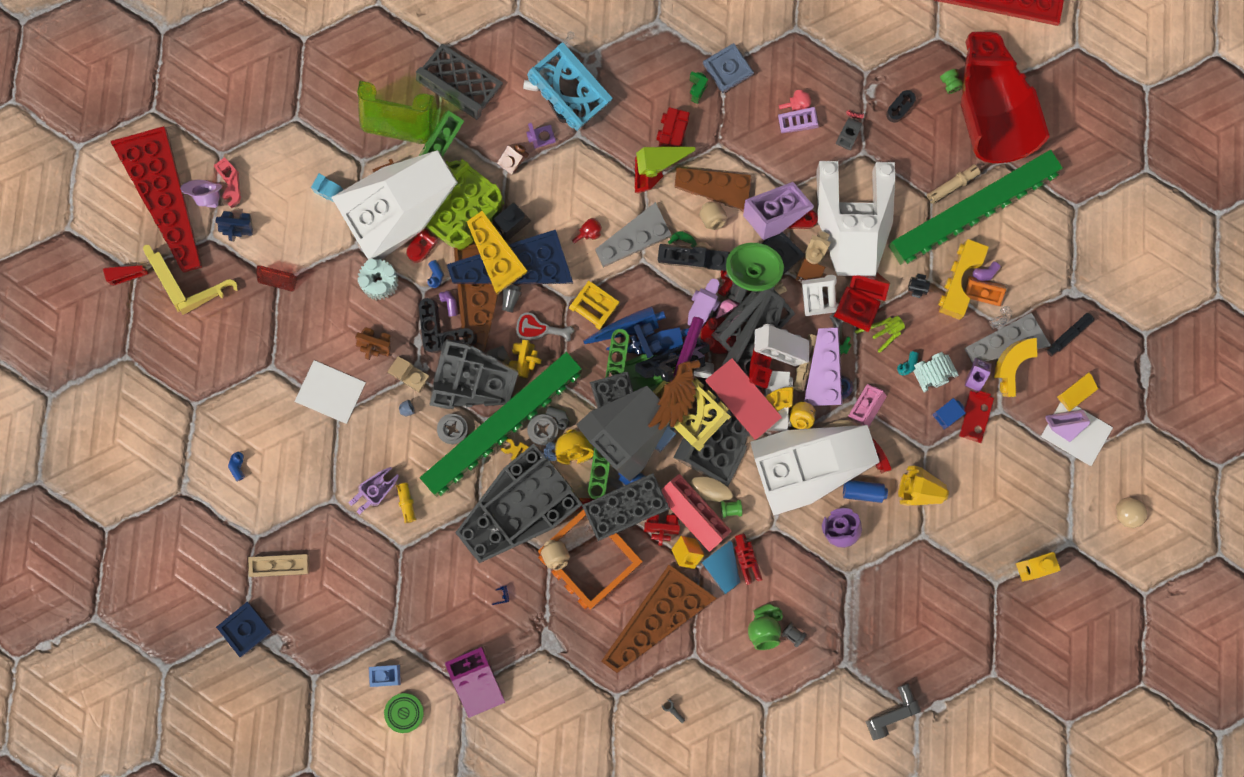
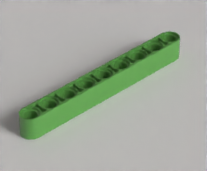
[588,329,629,499]

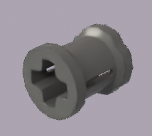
[781,622,807,648]

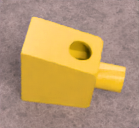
[1016,552,1061,582]

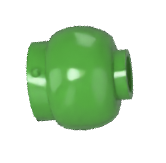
[748,614,781,650]

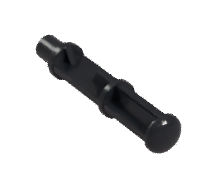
[1047,313,1094,356]

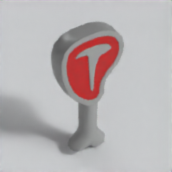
[516,312,574,342]

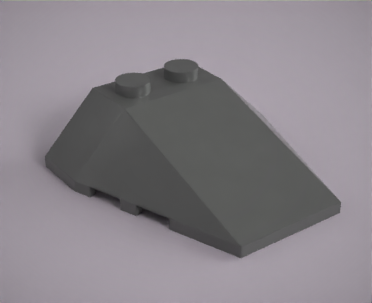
[429,339,518,409]

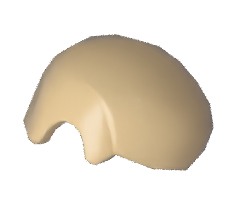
[1116,497,1147,528]

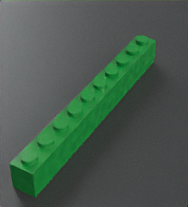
[889,149,1063,265]
[419,352,582,497]

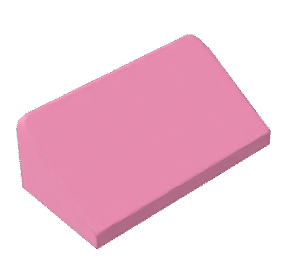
[848,384,887,428]

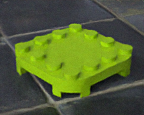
[425,159,505,250]

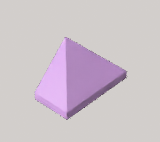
[1045,410,1090,442]

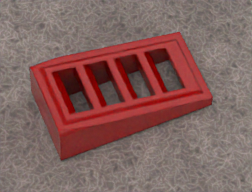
[103,265,149,286]

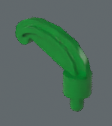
[668,232,697,247]

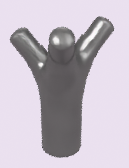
[830,312,844,339]

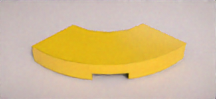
[765,387,793,412]

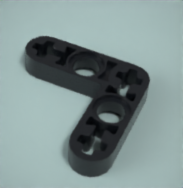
[419,298,478,353]

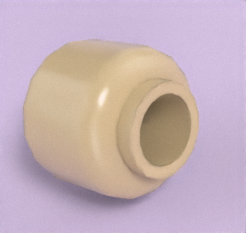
[699,201,727,230]
[541,540,570,570]

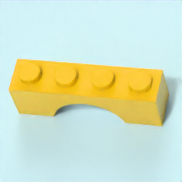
[938,239,989,320]

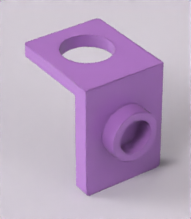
[526,123,556,149]

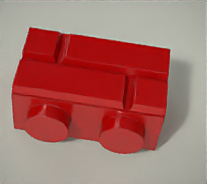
[656,107,690,147]

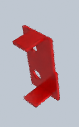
[959,391,994,443]

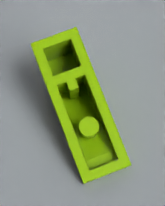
[636,147,695,177]

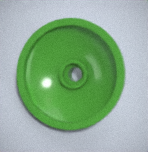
[726,243,784,291]

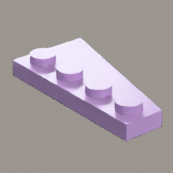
[804,327,843,406]

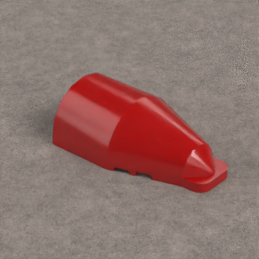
[960,32,1050,164]

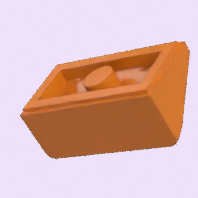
[965,276,1006,306]

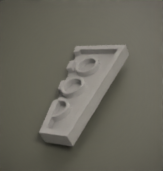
[964,313,1051,363]

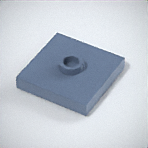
[703,43,754,94]

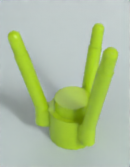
[855,316,905,353]

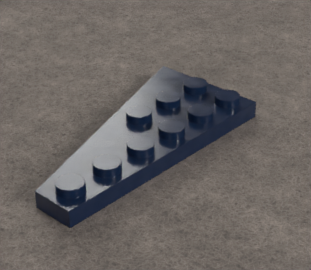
[447,229,573,284]

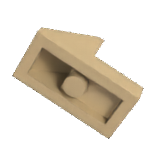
[387,357,430,393]

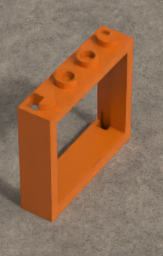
[538,509,643,610]

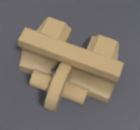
[804,230,831,264]

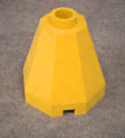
[898,466,949,506]

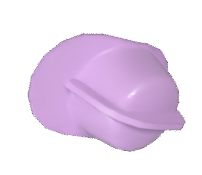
[181,180,222,208]

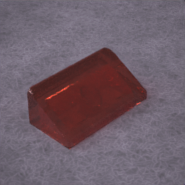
[256,265,298,292]

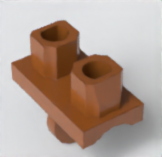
[355,327,391,360]

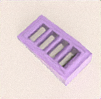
[778,107,819,133]

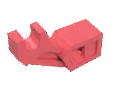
[214,157,241,208]

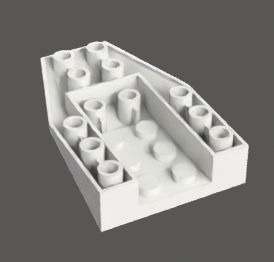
[332,150,458,260]

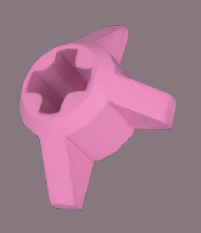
[716,299,740,319]

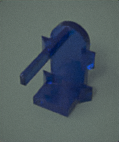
[492,586,509,605]

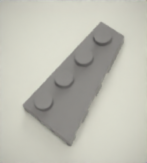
[595,202,671,268]

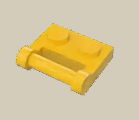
[569,281,620,330]

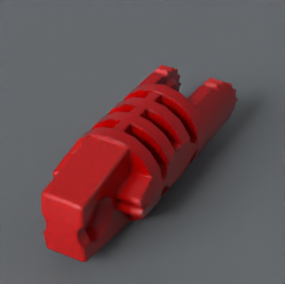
[735,533,763,585]

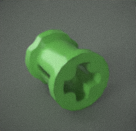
[721,500,742,518]

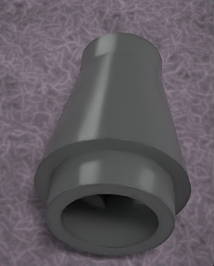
[502,285,522,313]

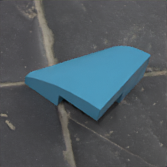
[702,540,740,594]

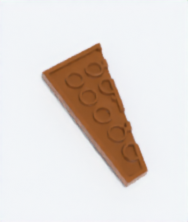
[454,240,510,353]
[601,565,717,673]

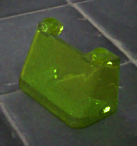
[357,81,439,144]

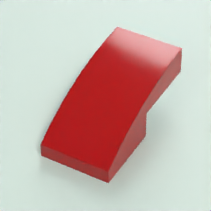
[749,349,773,389]

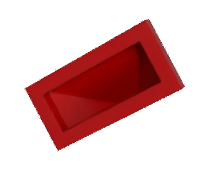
[635,156,664,194]
[850,272,890,301]

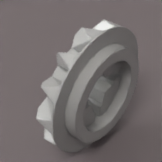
[437,414,468,445]
[527,414,558,445]

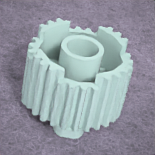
[358,259,399,301]
[913,352,959,392]

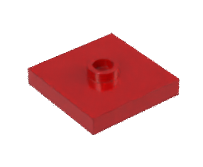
[833,286,881,332]

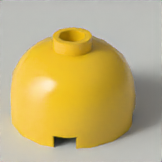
[555,429,594,465]

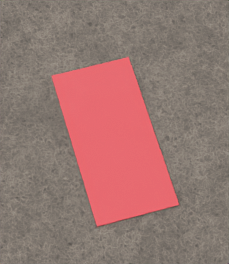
[705,358,782,440]

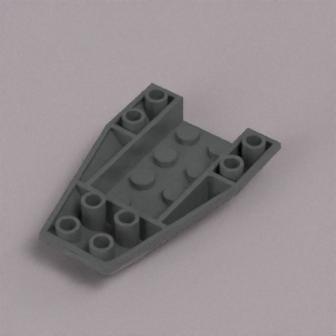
[455,444,583,563]

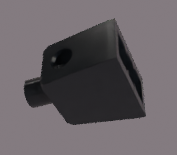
[493,203,531,241]

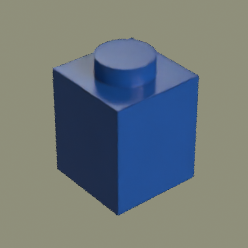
[932,398,966,429]

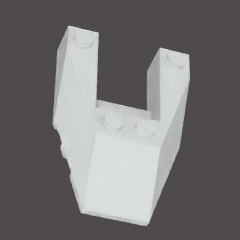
[816,161,895,276]

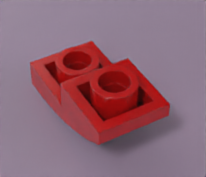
[872,438,892,474]

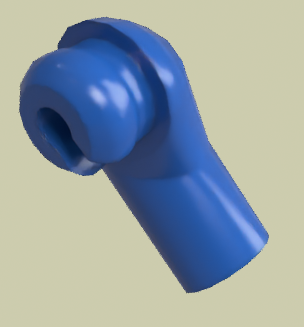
[427,260,444,288]
[228,452,245,482]

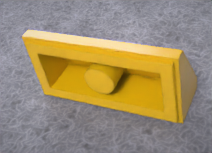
[1057,372,1098,412]

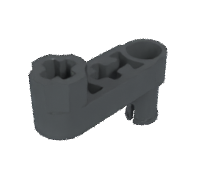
[865,683,921,740]

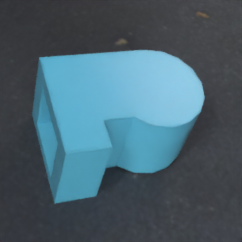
[311,173,344,202]

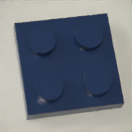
[216,602,273,658]

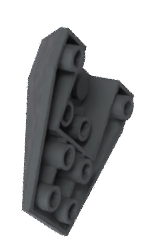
[576,386,670,481]

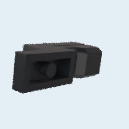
[657,244,730,271]

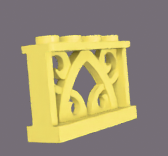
[653,366,731,451]

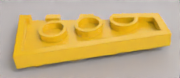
[467,211,527,294]

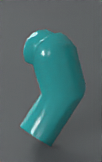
[897,352,919,376]

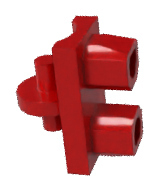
[644,514,680,546]

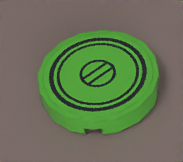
[384,693,424,733]

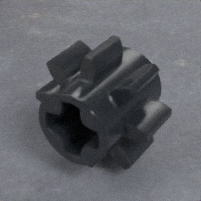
[908,273,930,298]

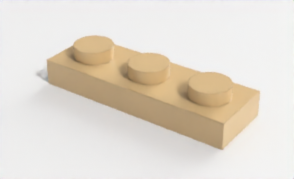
[248,554,309,577]

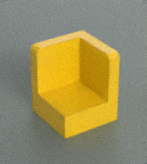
[672,536,704,569]

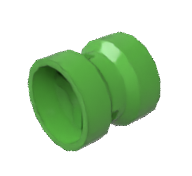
[940,69,963,94]

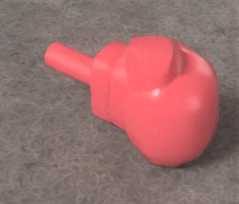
[779,90,811,111]

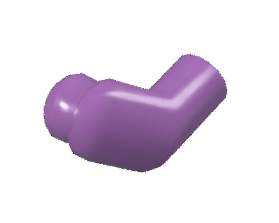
[973,261,1001,281]
[439,290,458,316]

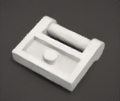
[802,275,838,316]

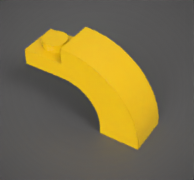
[994,338,1037,397]

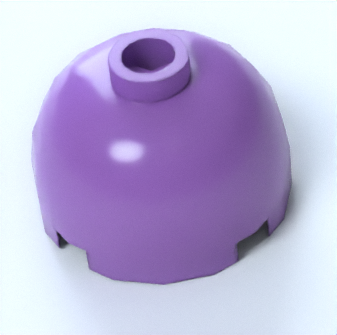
[822,508,862,548]

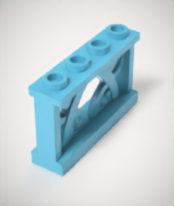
[527,42,613,131]

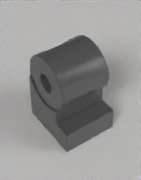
[836,118,862,151]

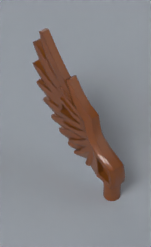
[648,360,700,430]

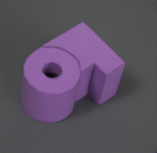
[965,358,991,391]

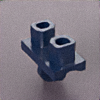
[215,211,253,242]
[628,323,662,358]

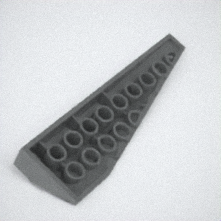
[673,290,785,486]

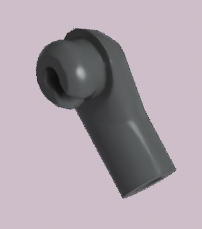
[546,406,570,430]

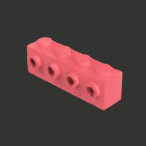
[661,474,732,552]

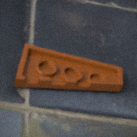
[675,168,751,212]

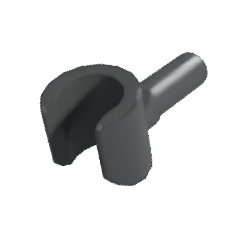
[662,699,685,723]

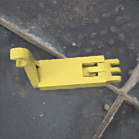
[143,245,238,315]

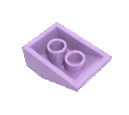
[743,182,814,240]

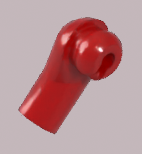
[718,271,734,296]

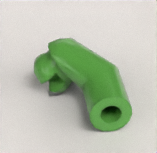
[753,604,783,621]

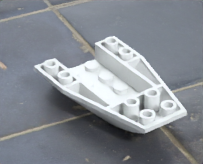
[750,425,880,515]

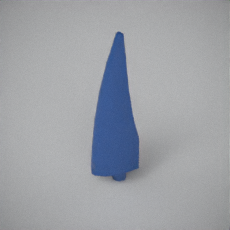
[583,306,666,344]
[606,327,689,354]

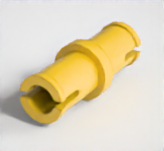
[396,483,417,523]

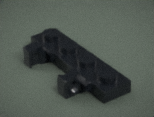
[635,338,710,382]

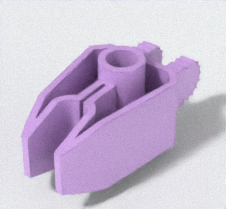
[688,278,720,326]
[348,467,399,515]

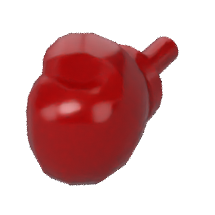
[572,218,602,244]

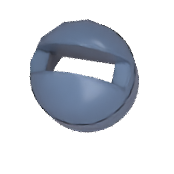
[399,400,415,417]

